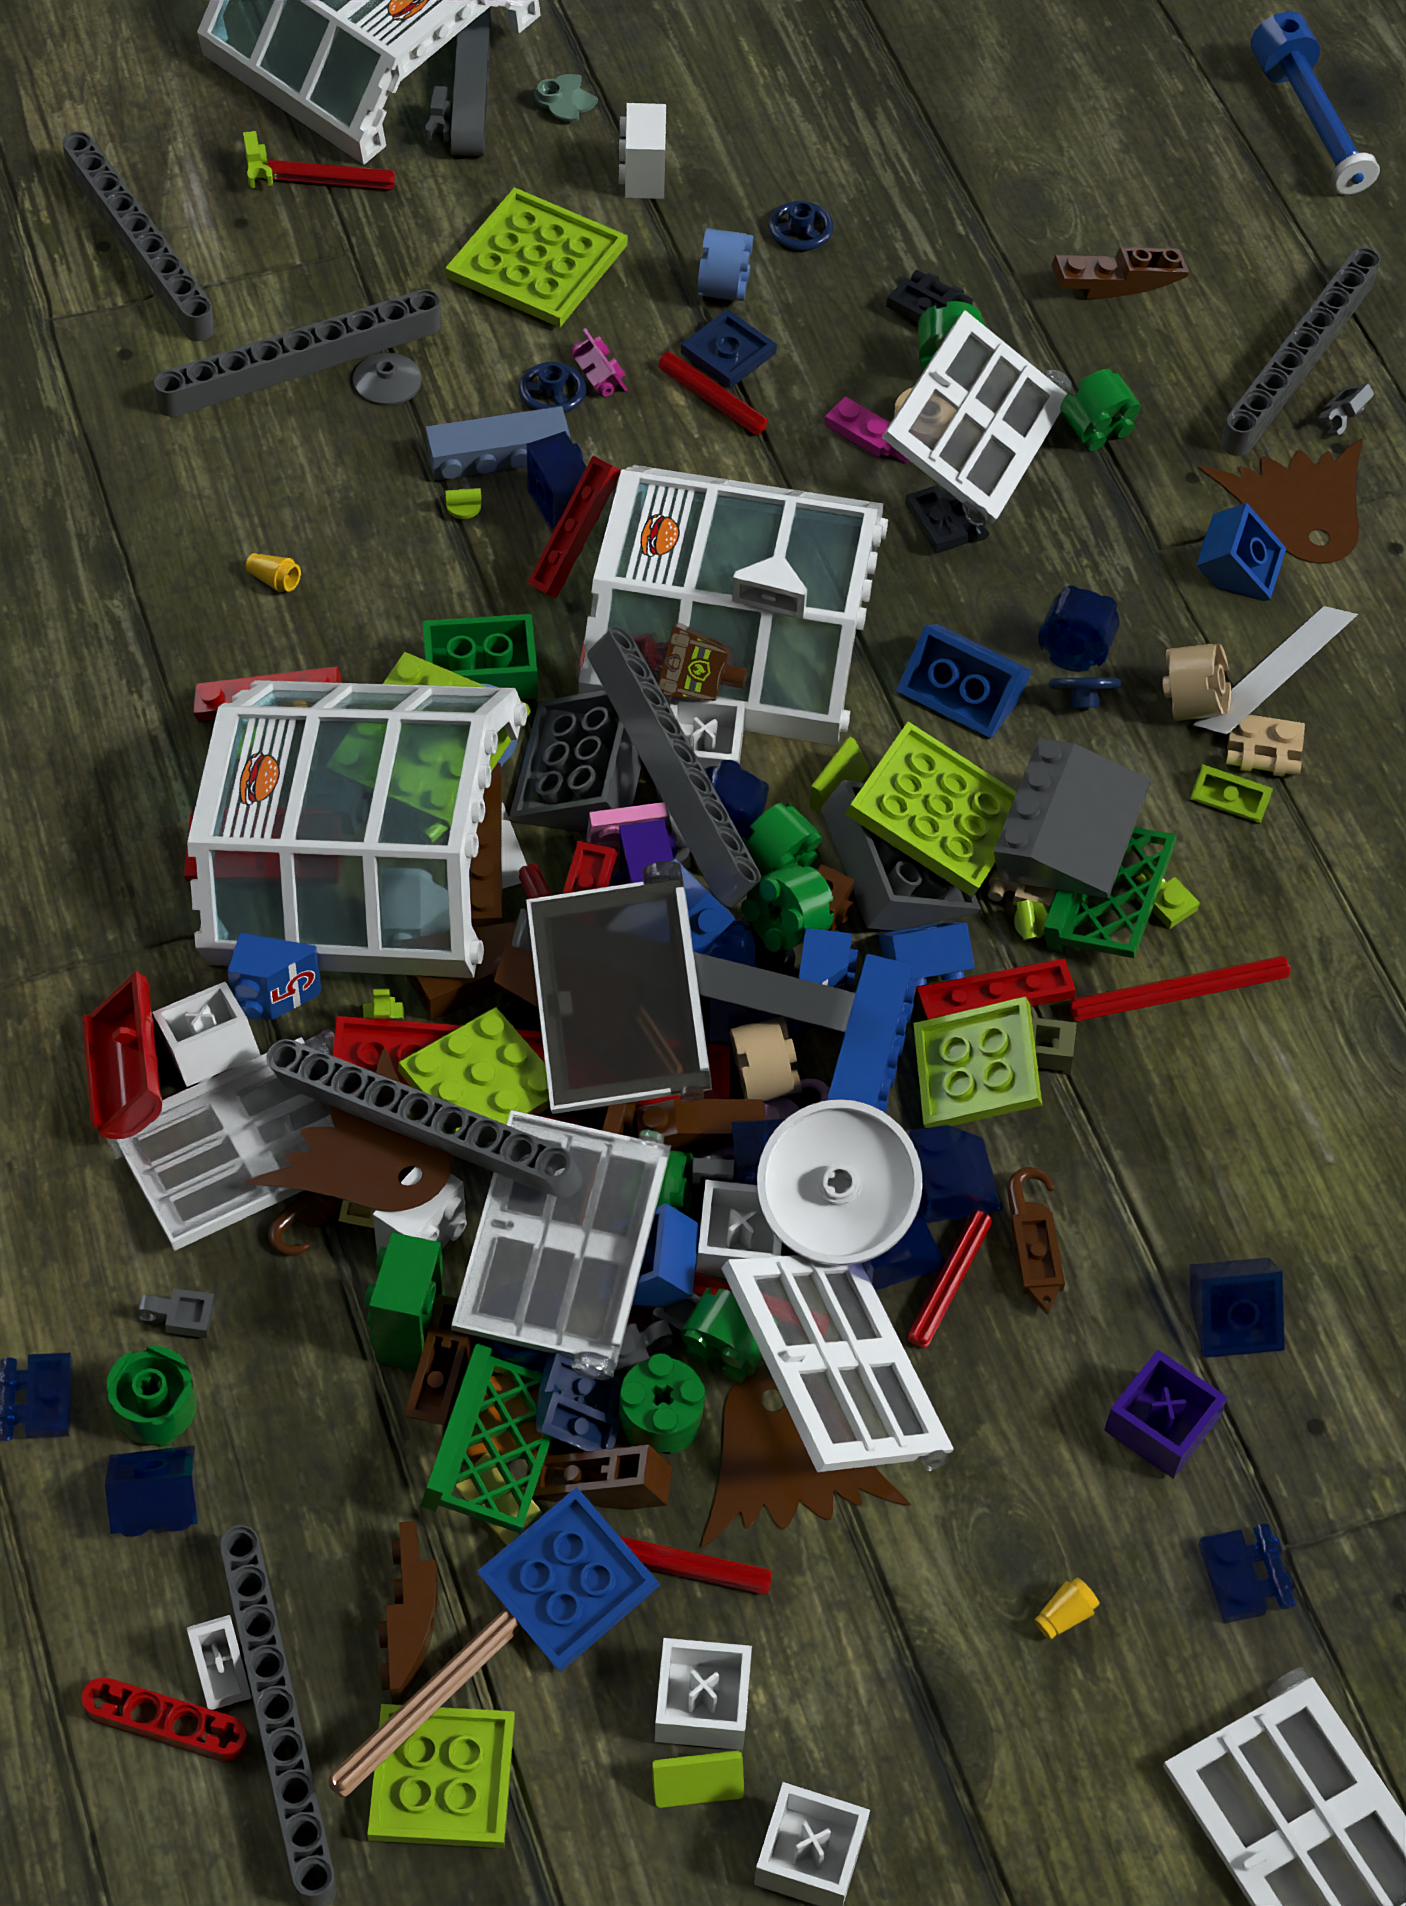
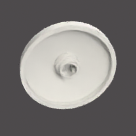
[757,1100,922,1266]

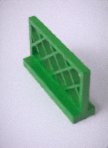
[1044,827,1176,958]
[420,1343,551,1533]

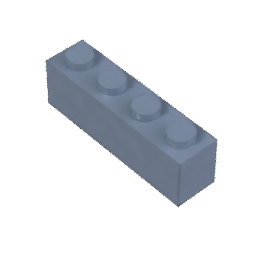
[426,406,571,481]

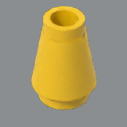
[245,553,301,592]
[1034,1577,1100,1640]

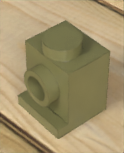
[1032,1017,1077,1075]

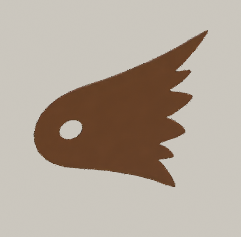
[1199,439,1363,564]
[244,1048,451,1211]
[701,1365,911,1547]

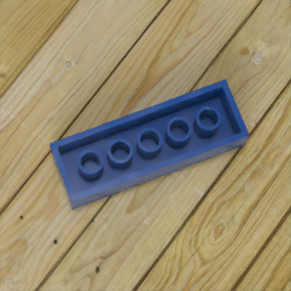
[827,954,917,1114]

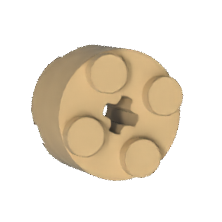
[1163,644,1231,721]
[730,1016,802,1102]

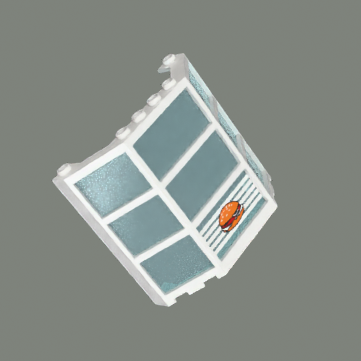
[197,0,541,165]
[579,465,888,746]
[187,680,527,978]

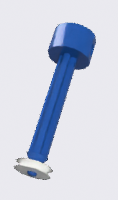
[1250,11,1380,196]

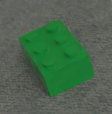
[422,614,538,699]
[364,1232,445,1372]

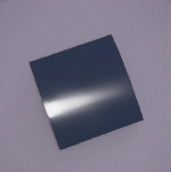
[536,1352,623,1452]

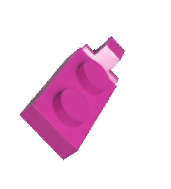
[824,396,910,464]

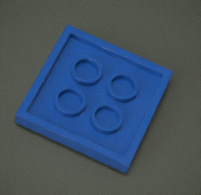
[477,1487,660,1672]

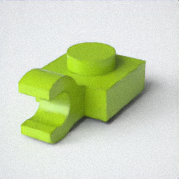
[243,131,273,188]
[1135,865,1200,929]
[363,989,404,1021]

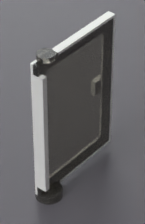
[526,861,712,1114]

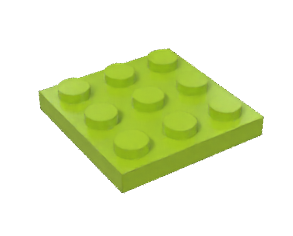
[913,996,1042,1132]
[398,1007,550,1144]
[368,1704,515,1848]

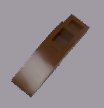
[1051,247,1189,299]
[378,1521,438,1705]

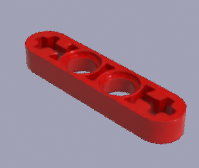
[81,1677,249,1762]

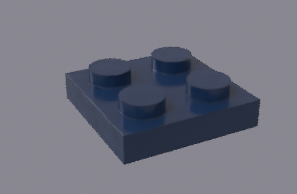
[681,309,777,388]

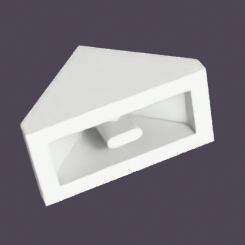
[732,553,807,619]
[187,1615,252,1710]

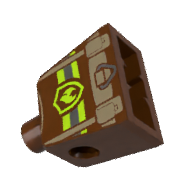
[658,623,748,701]

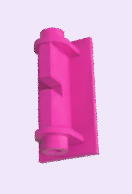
[572,328,628,396]

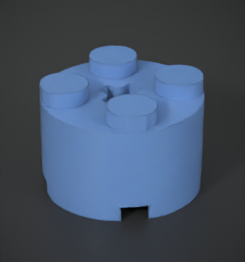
[697,228,754,301]

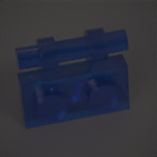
[0,1353,73,1441]
[1198,1523,1296,1623]

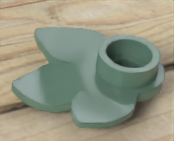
[534,74,598,121]

